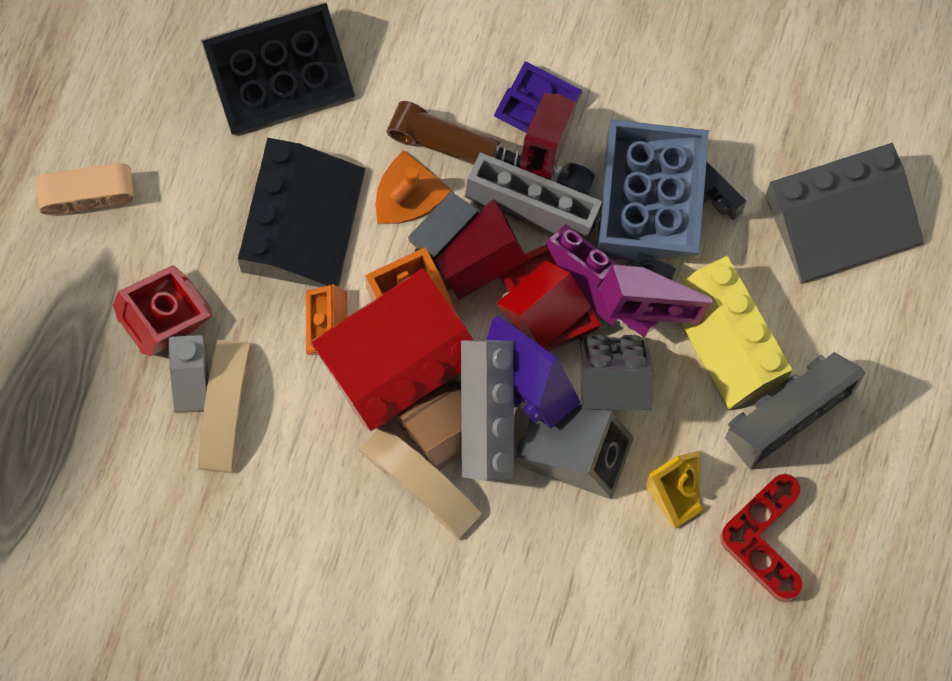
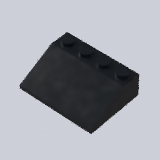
[200,2,355,134]
[238,137,366,287]

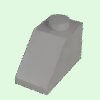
[169,335,208,413]

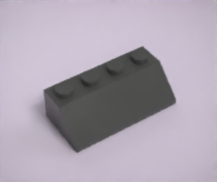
[725,352,866,469]

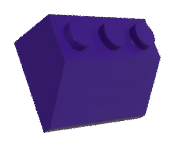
[486,315,581,429]

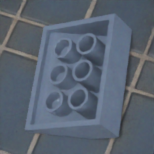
[597,120,709,260]

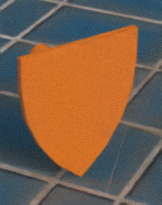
[375,150,452,224]

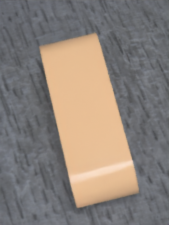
[36,163,134,215]

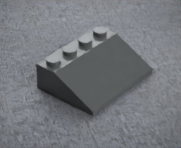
[765,142,924,283]

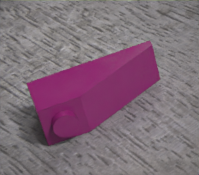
[599,265,713,324]

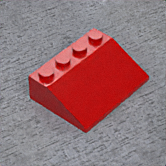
[310,268,473,432]

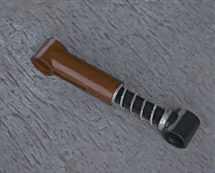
[386,101,595,195]

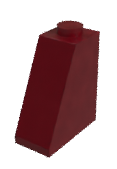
[520,92,576,180]
[435,200,528,300]

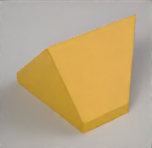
[645,451,703,528]

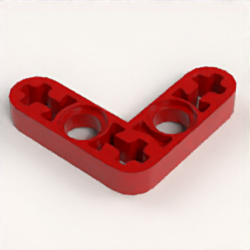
[720,474,803,602]

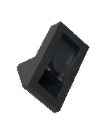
[703,161,746,221]

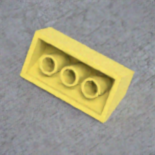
[680,256,792,410]

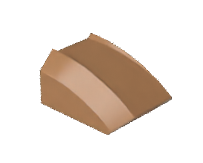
[396,381,462,471]

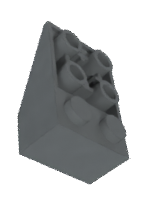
[580,334,653,410]

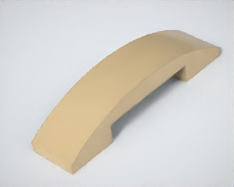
[198,339,251,473]
[359,426,482,540]

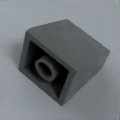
[516,404,634,499]

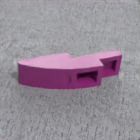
[546,224,660,337]

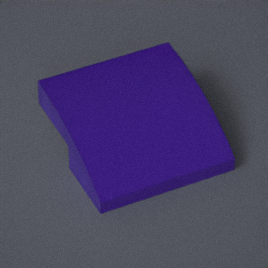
[493,61,583,133]

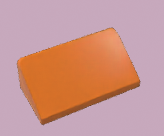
[306,284,347,355]

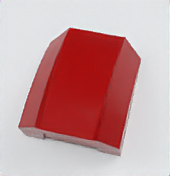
[113,265,212,356]

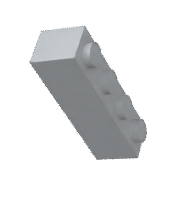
[465,152,603,241]
[461,340,514,481]

